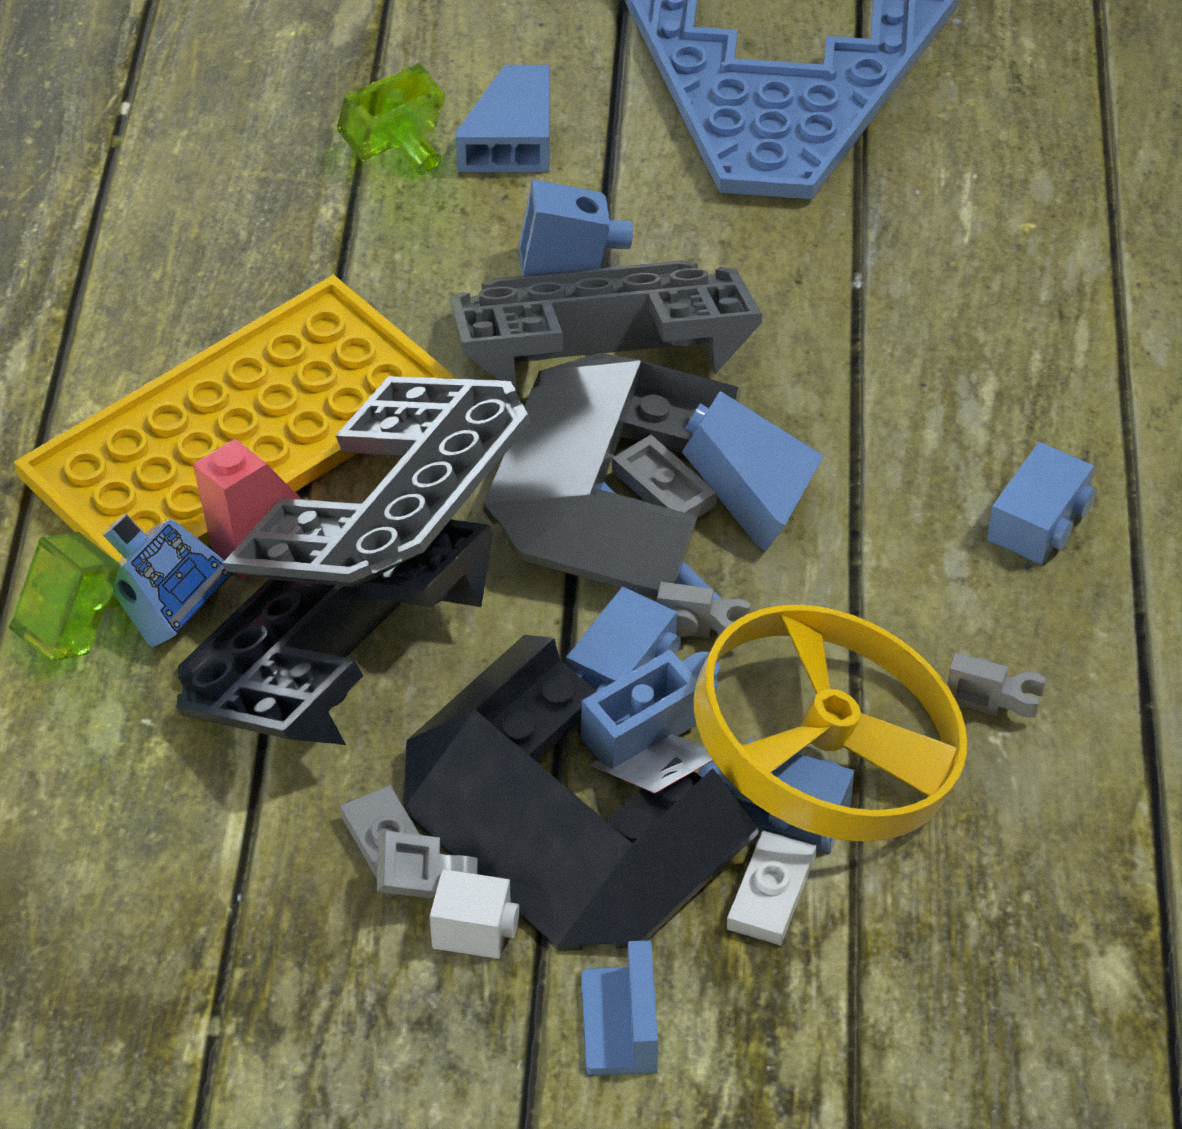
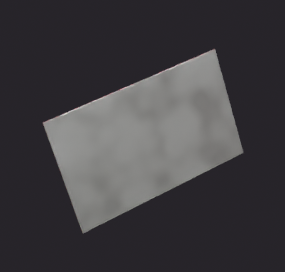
[589,734,713,793]

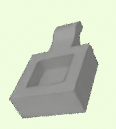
[657,582,750,639]
[947,653,1046,718]
[377,830,478,899]

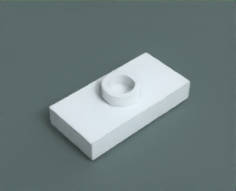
[727,830,817,946]

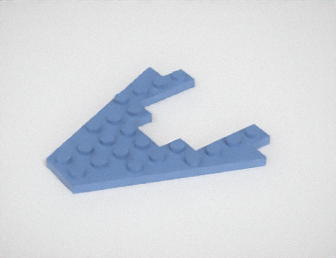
[624,0,959,199]

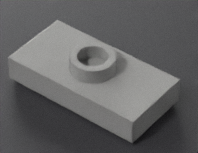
[340,785,420,899]

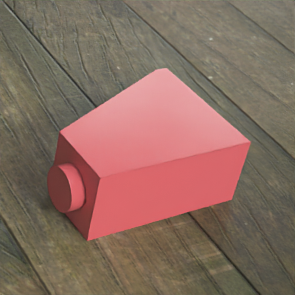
[193,439,302,580]

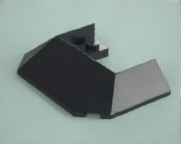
[177,519,493,745]
[403,635,759,951]

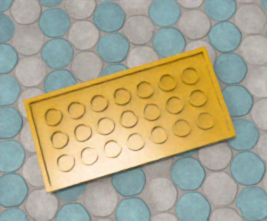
[14,274,457,568]

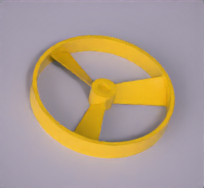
[693,605,967,841]

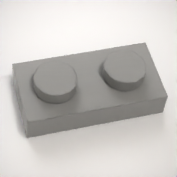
[612,435,717,518]

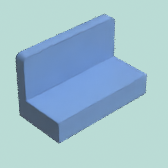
[581,940,658,1075]

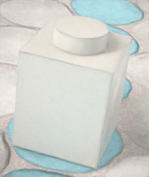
[430,869,519,959]

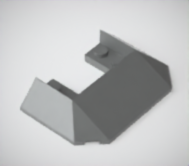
[450,260,762,390]
[483,353,741,598]
[222,376,531,587]

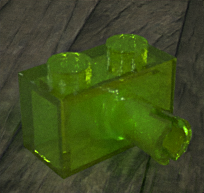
[336,63,446,175]
[9,532,122,662]

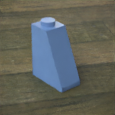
[456,65,550,172]
[682,391,824,551]

